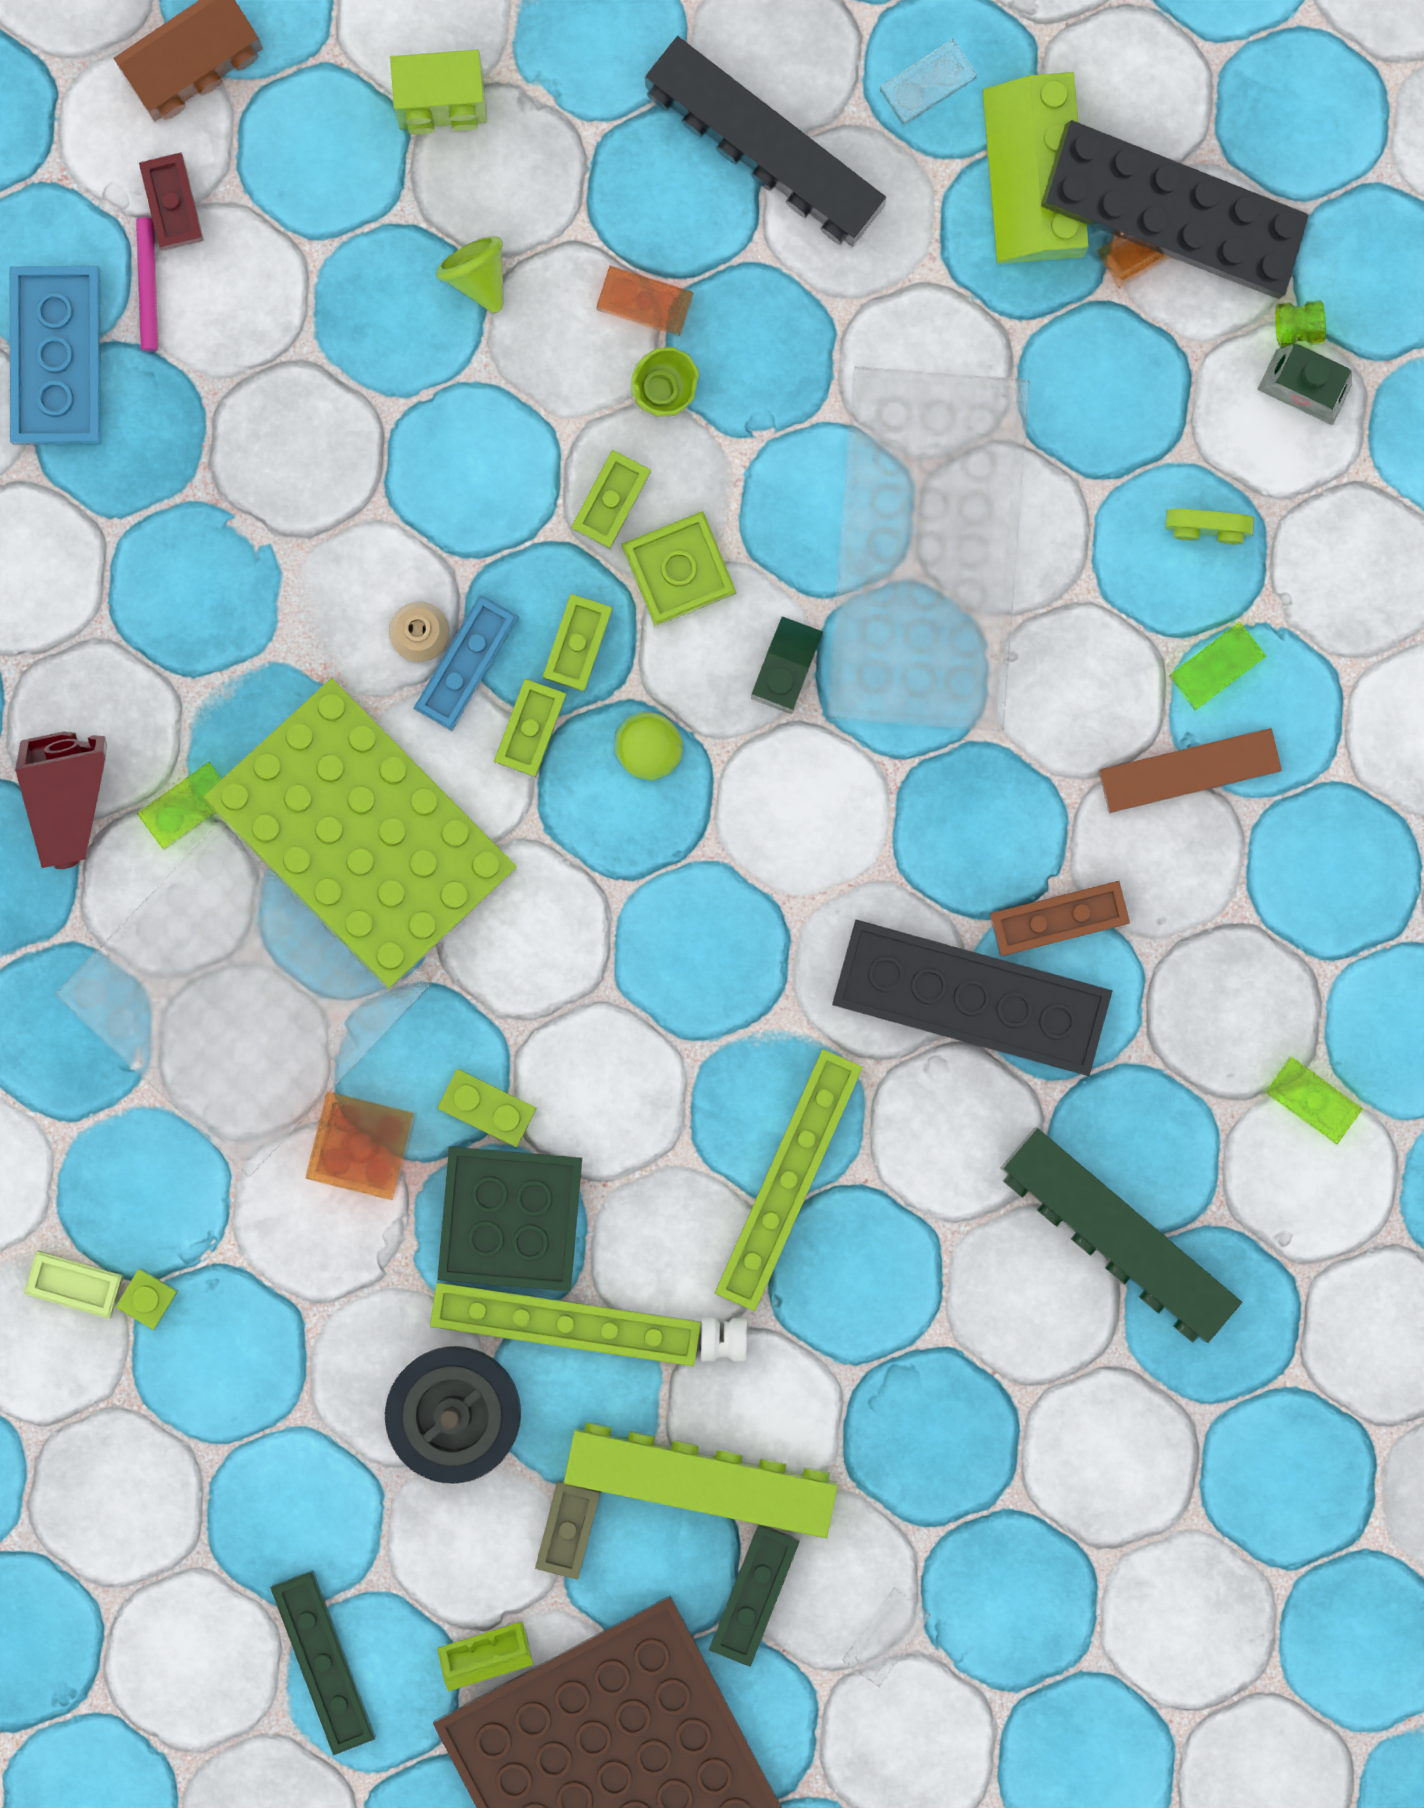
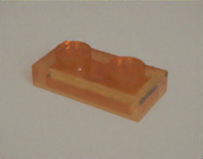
[596,266,694,337]

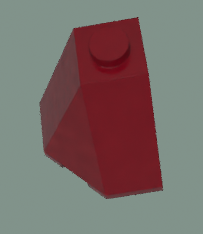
[15,731,107,869]

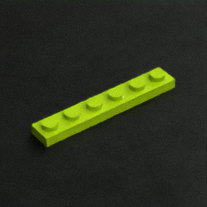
[714,1049,863,1311]
[430,1282,701,1366]

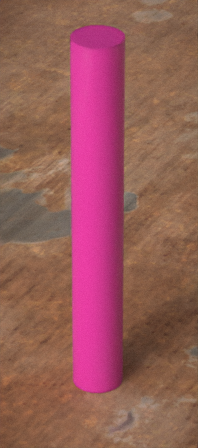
[136,218,158,352]

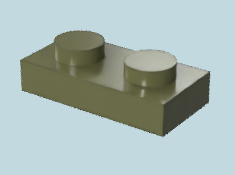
[535,1480,601,1580]

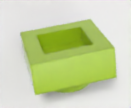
[116,1268,178,1330]

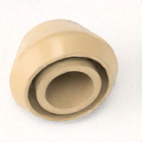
[389,602,449,662]

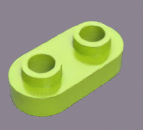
[1165,509,1255,545]

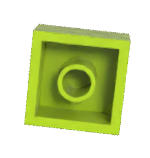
[390,49,487,134]

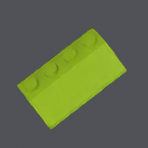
[982,72,1089,264]

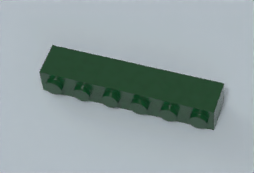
[1000,1128,1243,1343]

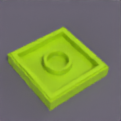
[621,511,736,627]

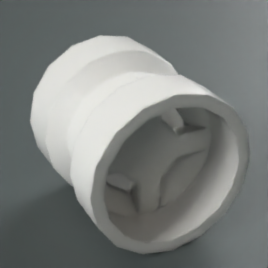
[701,1317,747,1362]

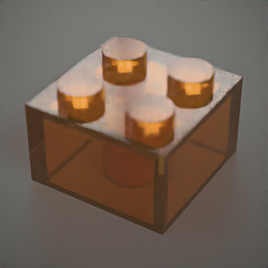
[305,1091,417,1200]

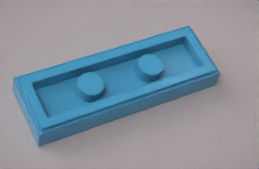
[413,594,519,731]

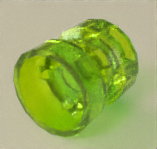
[1275,300,1326,347]

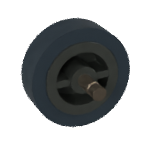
[385,1346,521,1484]

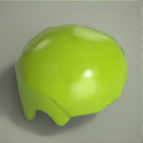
[631,347,700,417]
[614,711,683,781]

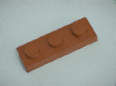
[989,881,1130,957]

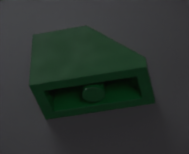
[751,616,823,714]

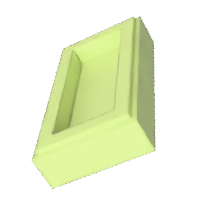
[24,1251,124,1319]

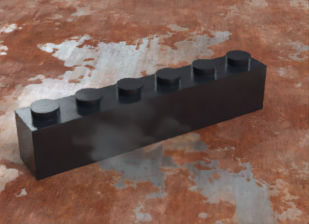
[645,35,887,247]

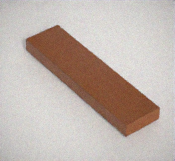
[1099,728,1282,813]

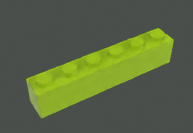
[563,1422,838,1539]

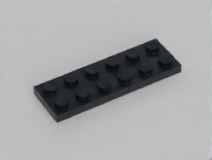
[1041,120,1309,299]
[832,919,1113,1076]

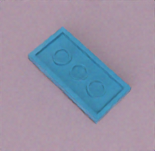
[9,266,101,445]

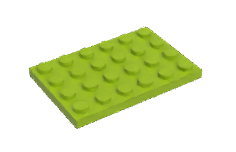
[203,678,517,990]

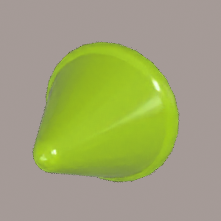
[436,236,503,313]

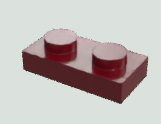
[139,152,204,251]

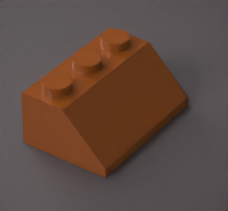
[113,0,263,122]

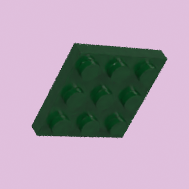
[437,1146,583,1291]

